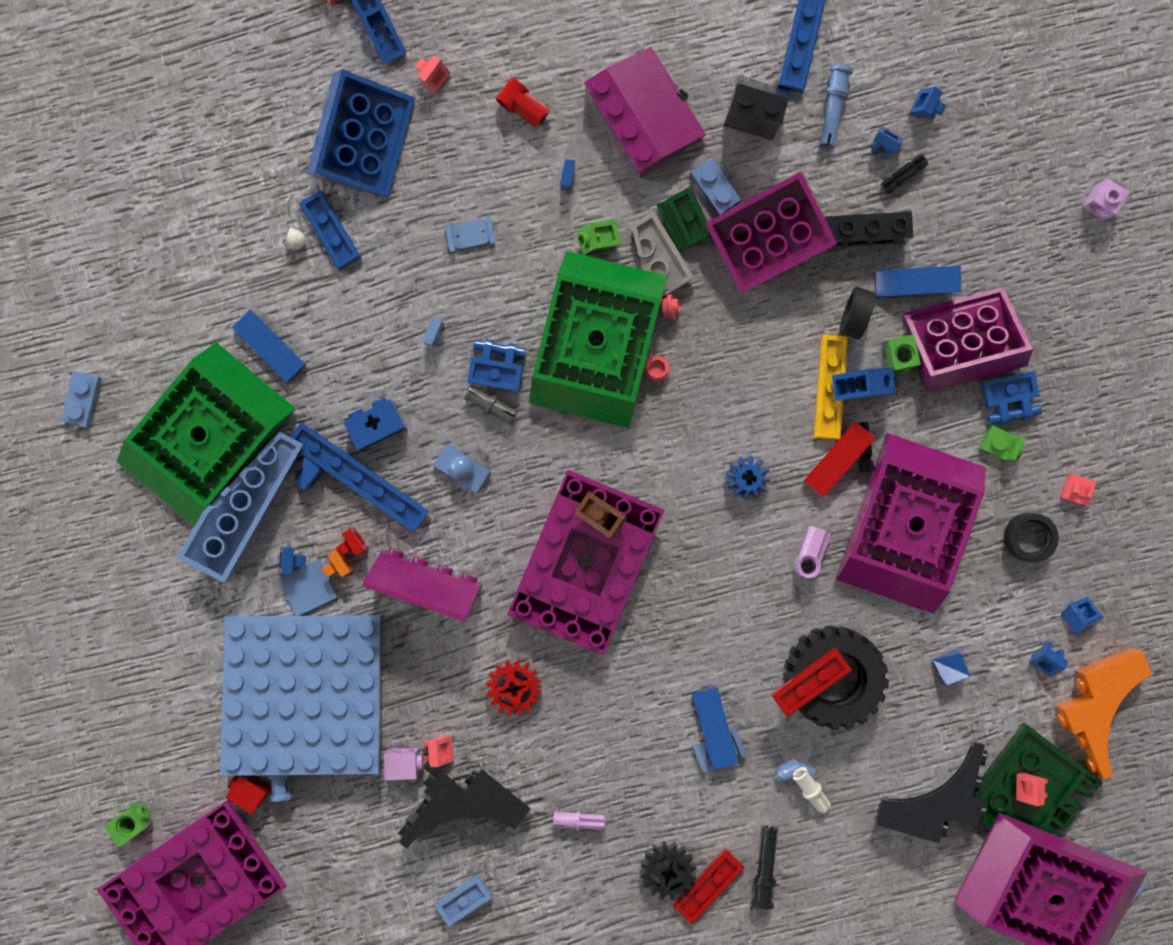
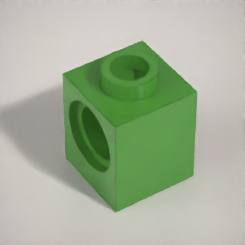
[883,334,921,375]
[104,802,153,848]

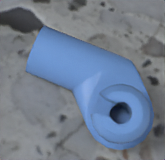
[776,760,815,784]

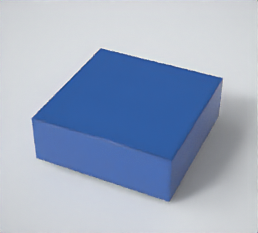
[560,159,575,192]

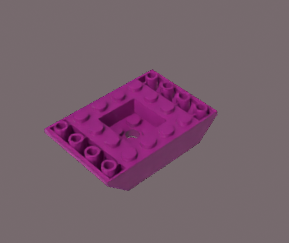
[835,433,986,614]
[507,470,665,656]
[97,800,287,945]
[954,813,1147,945]

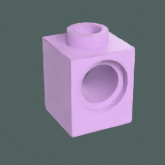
[1082,179,1130,221]
[384,747,424,780]

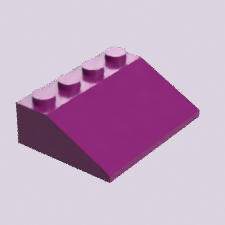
[584,46,706,178]
[705,170,837,294]
[903,287,1033,393]
[362,548,482,622]

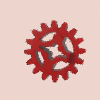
[485,658,542,716]

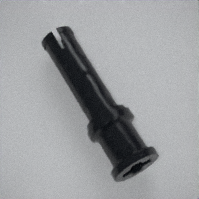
[751,826,779,910]

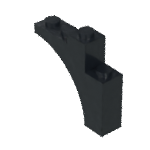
[875,740,988,843]
[398,768,531,849]

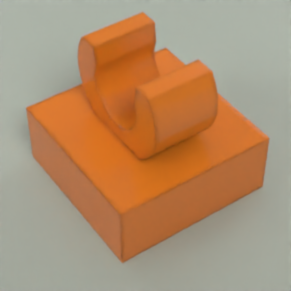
[322,550,355,577]

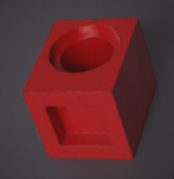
[225,775,271,815]

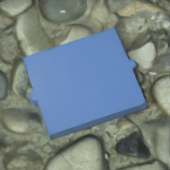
[278,559,338,616]

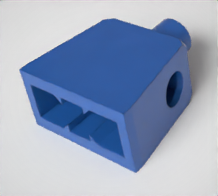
[832,368,898,401]

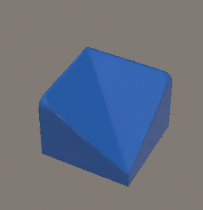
[295,458,324,490]
[1061,597,1104,635]
[932,650,971,686]

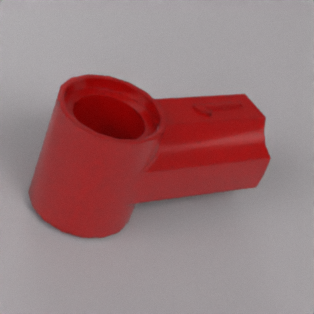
[495,77,550,129]

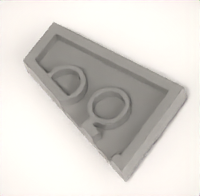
[632,211,694,298]

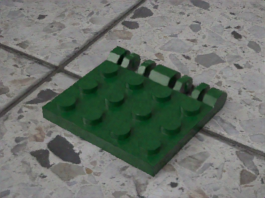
[974,722,1103,837]

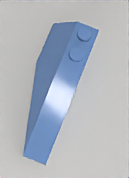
[177,432,303,583]

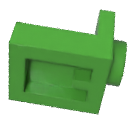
[578,220,622,255]
[979,425,1025,462]

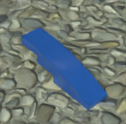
[351,0,407,64]

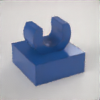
[910,86,946,118]
[871,126,903,160]
[278,546,306,574]
[1029,642,1069,677]

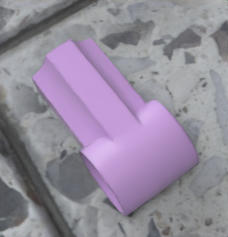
[793,526,831,578]

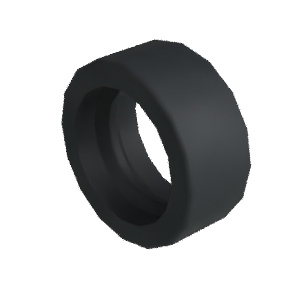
[839,286,876,340]
[1004,513,1059,563]

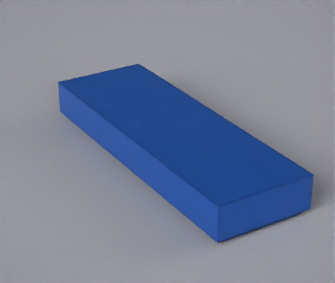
[299,190,362,271]
[232,309,306,383]
[692,687,739,770]

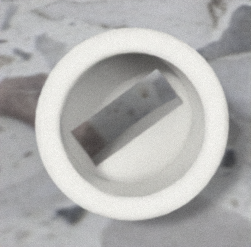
[285,228,305,250]

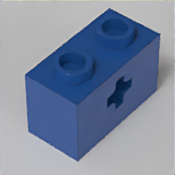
[343,397,407,451]

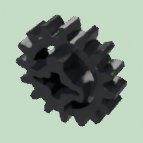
[640,841,697,901]

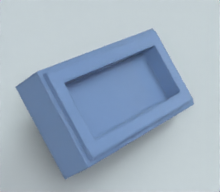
[433,443,491,493]

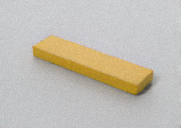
[813,335,849,440]

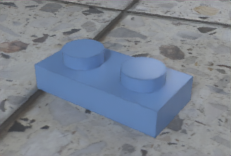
[690,157,741,215]
[61,371,102,428]
[434,874,493,927]

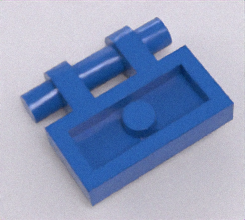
[467,339,526,392]
[981,371,1042,425]

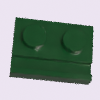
[656,187,711,252]

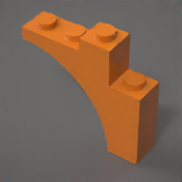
[1056,648,1152,779]

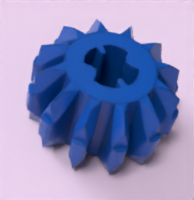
[726,456,771,500]

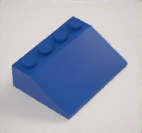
[306,69,415,198]

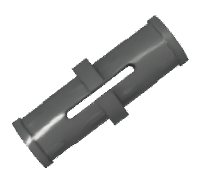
[464,385,517,425]

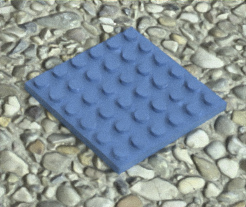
[220,615,382,776]

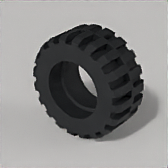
[783,625,889,730]

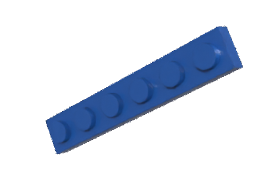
[291,422,430,532]

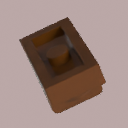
[574,491,628,540]

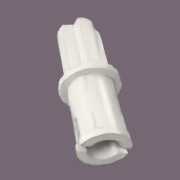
[793,767,831,814]

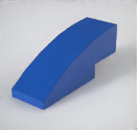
[875,266,961,298]

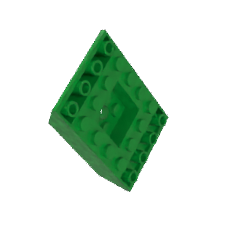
[529,251,668,428]
[116,342,297,527]

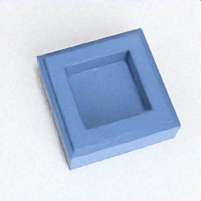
[423,317,444,347]

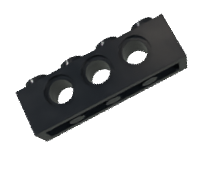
[825,212,913,247]

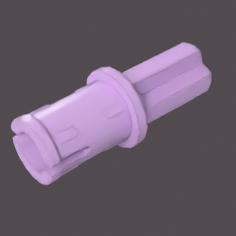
[553,810,605,832]

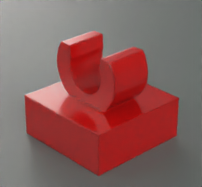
[336,527,369,556]

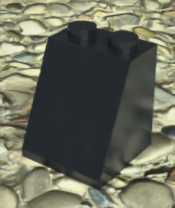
[723,75,789,140]

